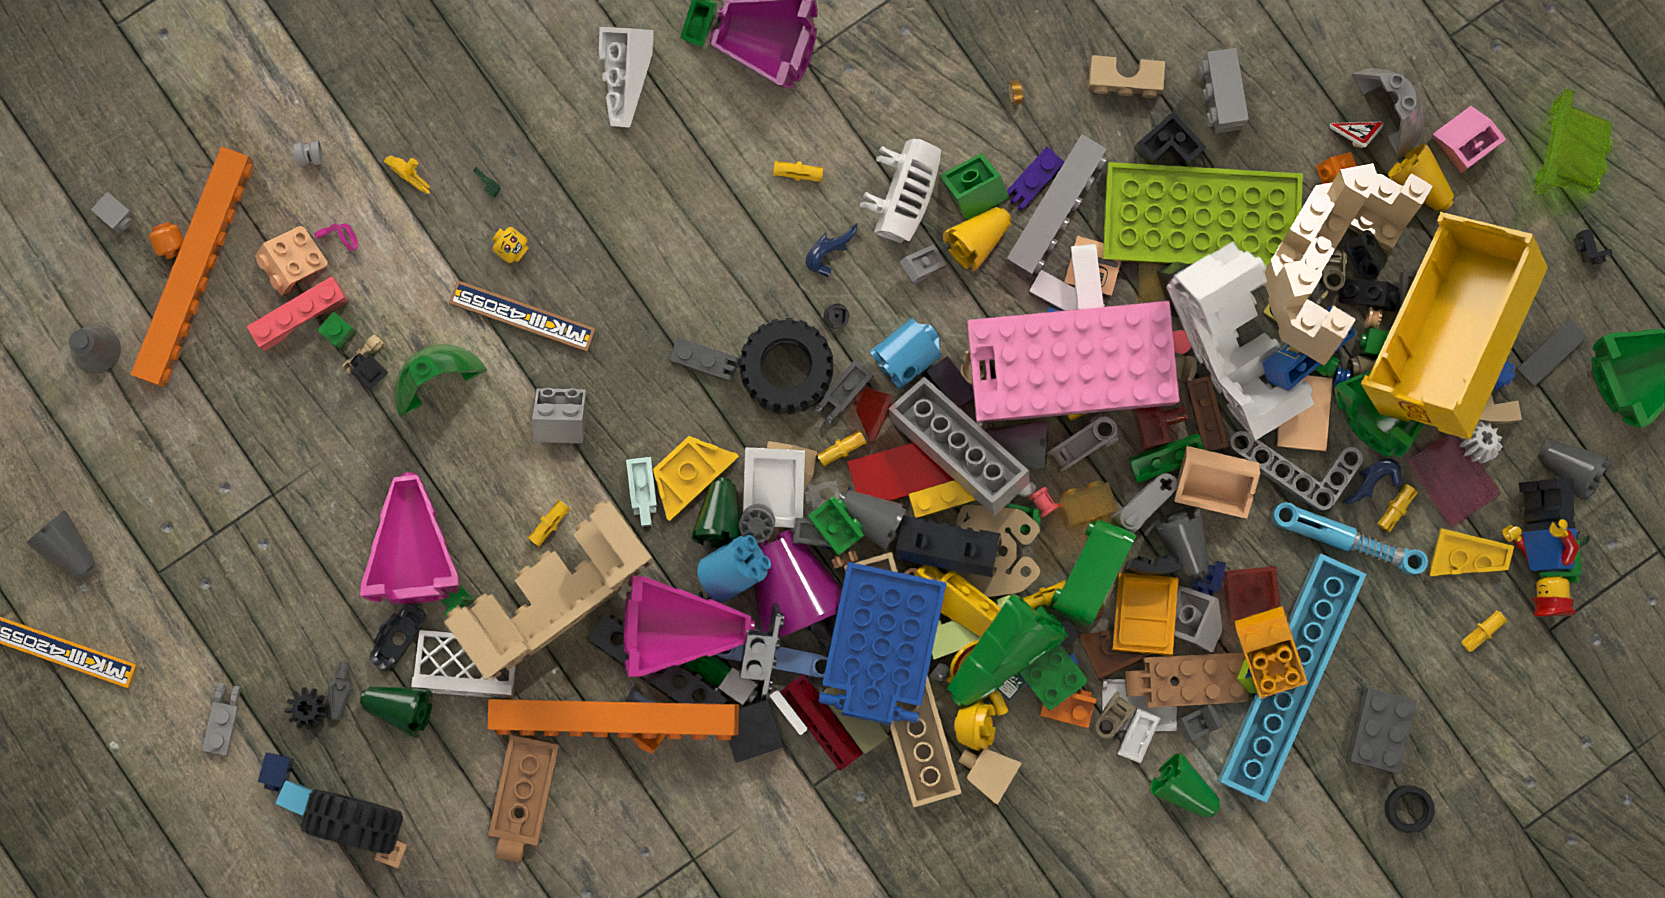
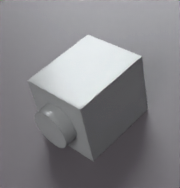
[91,192,134,233]
[718,668,758,705]

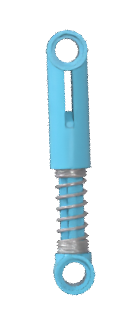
[1270,502,1428,575]

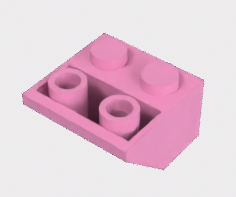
[1432,106,1506,174]

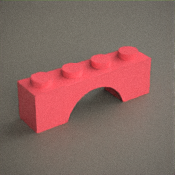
[247,276,349,351]

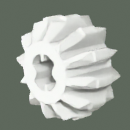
[1459,420,1503,463]

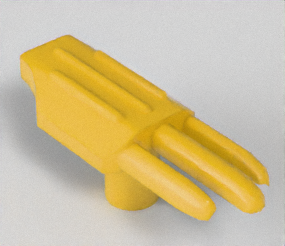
[384,155,430,194]

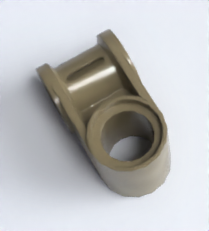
[1319,247,1347,295]
[1093,691,1137,739]

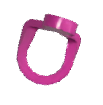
[314,224,358,251]

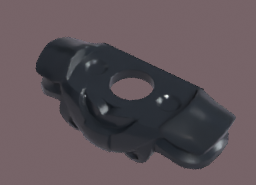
[370,605,426,672]

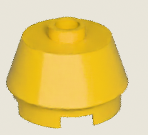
[954,701,996,751]

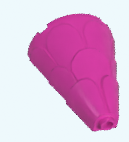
[360,472,460,604]
[624,575,755,677]

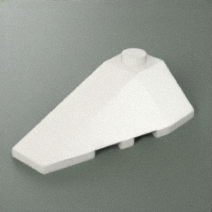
[598,27,654,127]

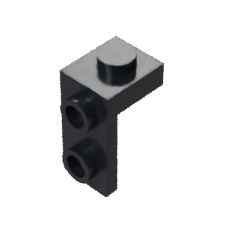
[1339,279,1400,312]

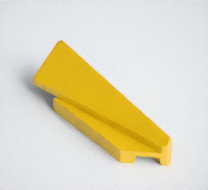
[914,565,1001,637]

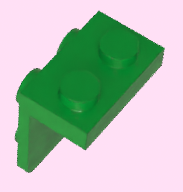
[1018,644,1087,710]

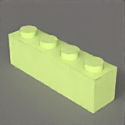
[932,595,1011,660]

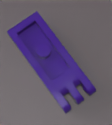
[1007,147,1064,211]

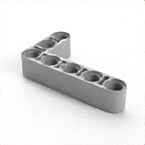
[1228,431,1363,512]

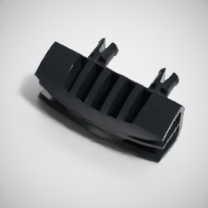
[895,515,1002,577]

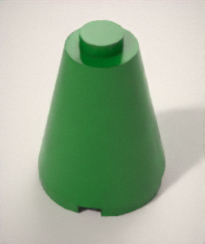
[1149,753,1220,818]

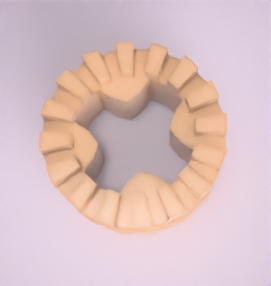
[1364,307,1383,329]

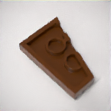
[1077,630,1154,680]

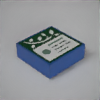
[997,675,1026,701]

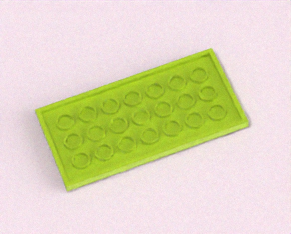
[1103,162,1303,267]

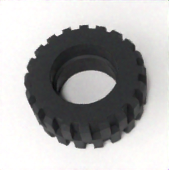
[739,318,834,415]
[301,789,403,854]

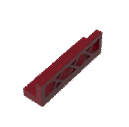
[780,674,863,771]

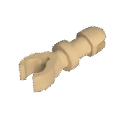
[342,334,384,374]

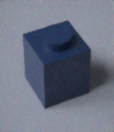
[258,753,294,792]

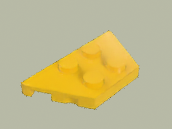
[653,436,739,521]

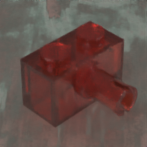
[1132,406,1188,451]

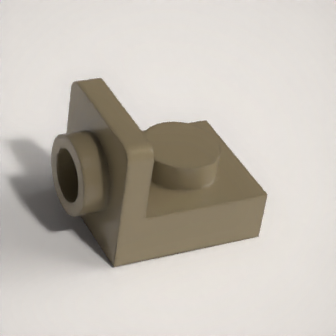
[1174,352,1198,381]

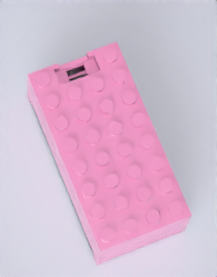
[967,301,1179,424]

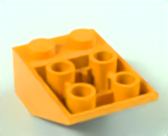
[1235,606,1308,698]

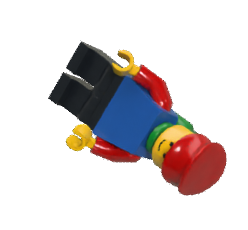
[1502,478,1582,617]

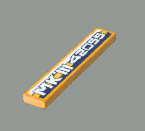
[0,617,138,688]

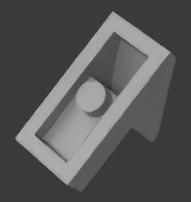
[900,244,947,284]

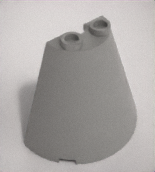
[1352,68,1424,160]

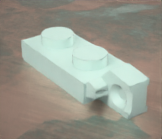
[626,457,657,527]

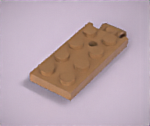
[1125,652,1249,708]
[488,735,560,863]

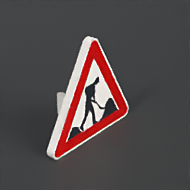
[1330,122,1384,148]

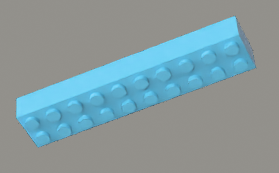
[1217,554,1366,803]

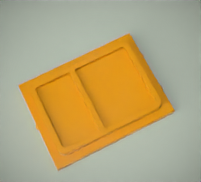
[1113,572,1178,655]

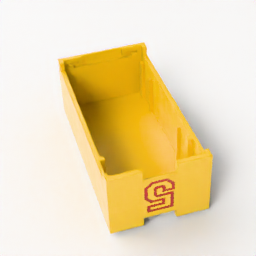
[1361,212,1548,440]

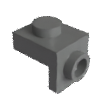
[1176,705,1222,743]

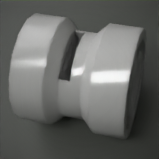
[294,140,323,167]

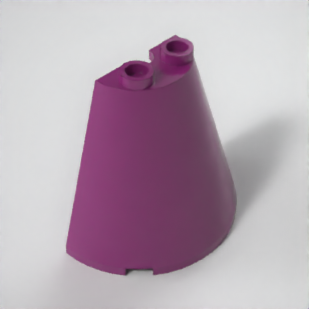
[710,0,818,89]
[755,530,842,637]

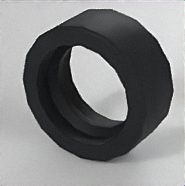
[1385,785,1435,833]

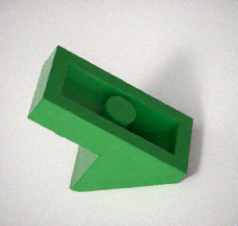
[680,0,717,47]

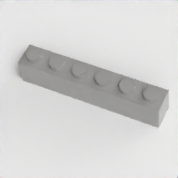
[1005,134,1107,277]

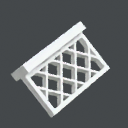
[411,630,516,699]

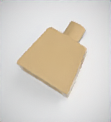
[958,749,1022,804]

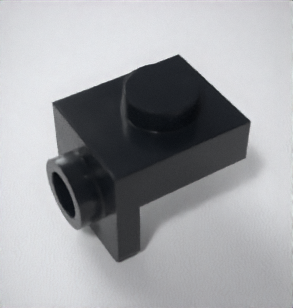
[1575,229,1613,265]
[349,351,388,390]

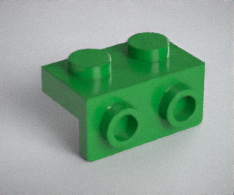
[807,496,864,556]

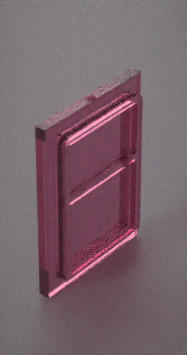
[1407,434,1501,526]

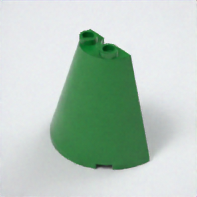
[1335,370,1425,457]

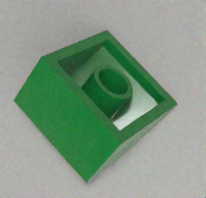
[939,153,1009,221]

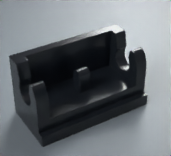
[922,356,974,409]

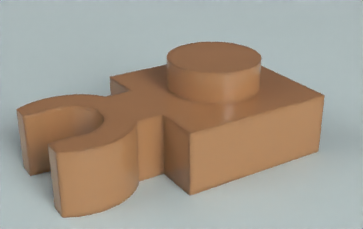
[831,549,858,570]

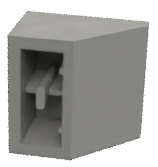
[532,388,586,443]

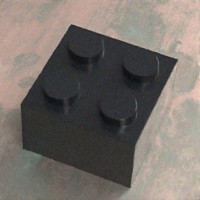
[728,700,784,763]

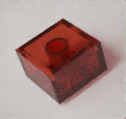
[1223,566,1281,622]

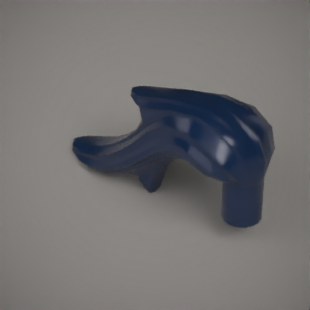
[806,223,858,277]
[1343,459,1403,504]

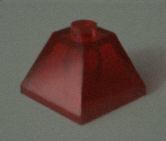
[853,387,893,446]

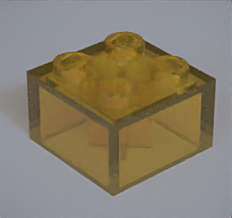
[1057,480,1118,529]

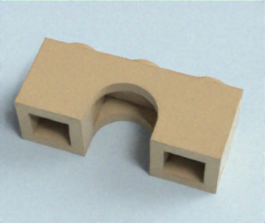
[1088,55,1165,98]

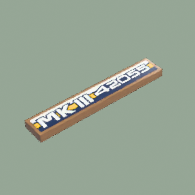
[449,280,596,352]

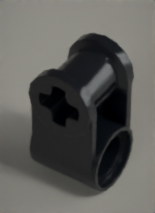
[1344,230,1387,279]

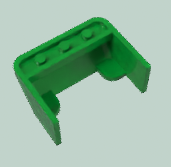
[1050,519,1136,627]

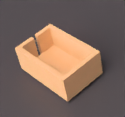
[1174,446,1260,519]

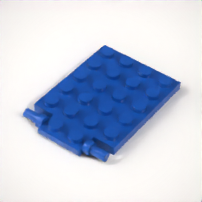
[819,562,946,725]

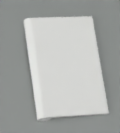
[1102,679,1178,731]

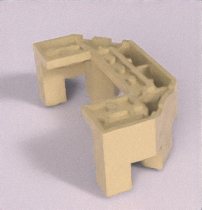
[1263,164,1432,366]
[444,501,654,680]

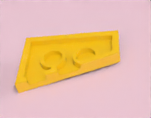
[1428,528,1514,576]

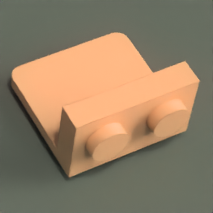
[255,226,328,296]

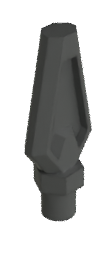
[328,662,352,720]

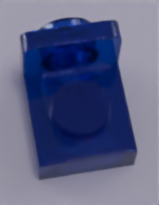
[1193,561,1226,596]

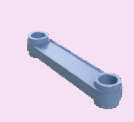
[717,644,828,678]

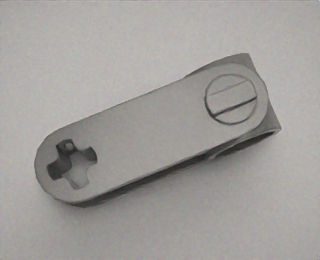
[1047,413,1120,473]
[1111,473,1177,533]

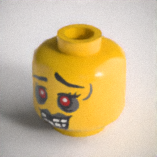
[492,227,529,263]

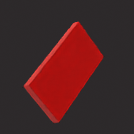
[847,442,954,501]

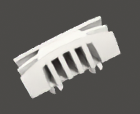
[860,139,941,243]

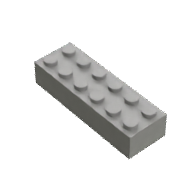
[888,377,1030,516]

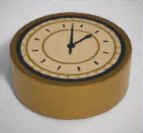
[1008,80,1023,105]

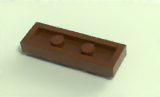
[1185,375,1229,451]

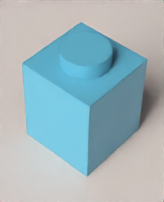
[275,780,313,816]

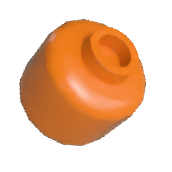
[149,221,184,259]

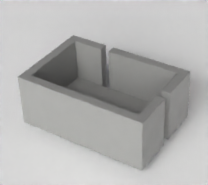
[1198,48,1249,134]

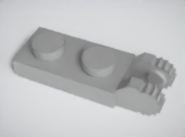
[202,683,241,756]

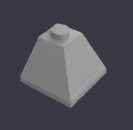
[1174,585,1222,653]

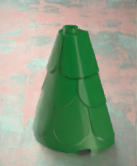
[1591,329,1665,428]
[395,344,487,417]
[947,594,1069,707]

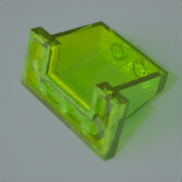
[1533,89,1613,195]

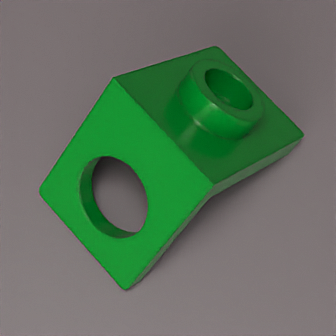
[442,582,475,616]

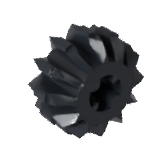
[285,687,329,729]

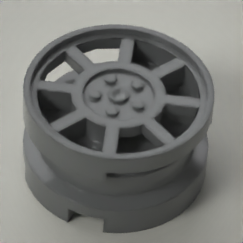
[739,504,776,543]

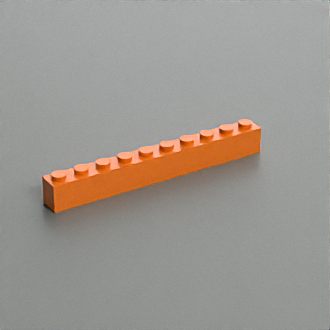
[130,146,254,388]
[488,699,739,740]

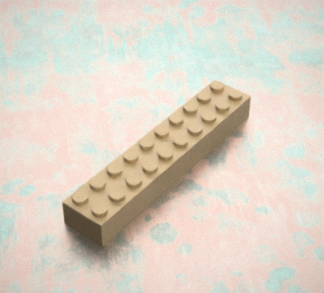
[844,552,962,807]

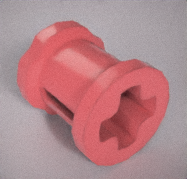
[1028,486,1060,519]

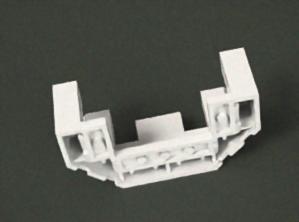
[1166,242,1314,440]

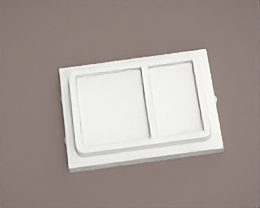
[743,447,805,528]

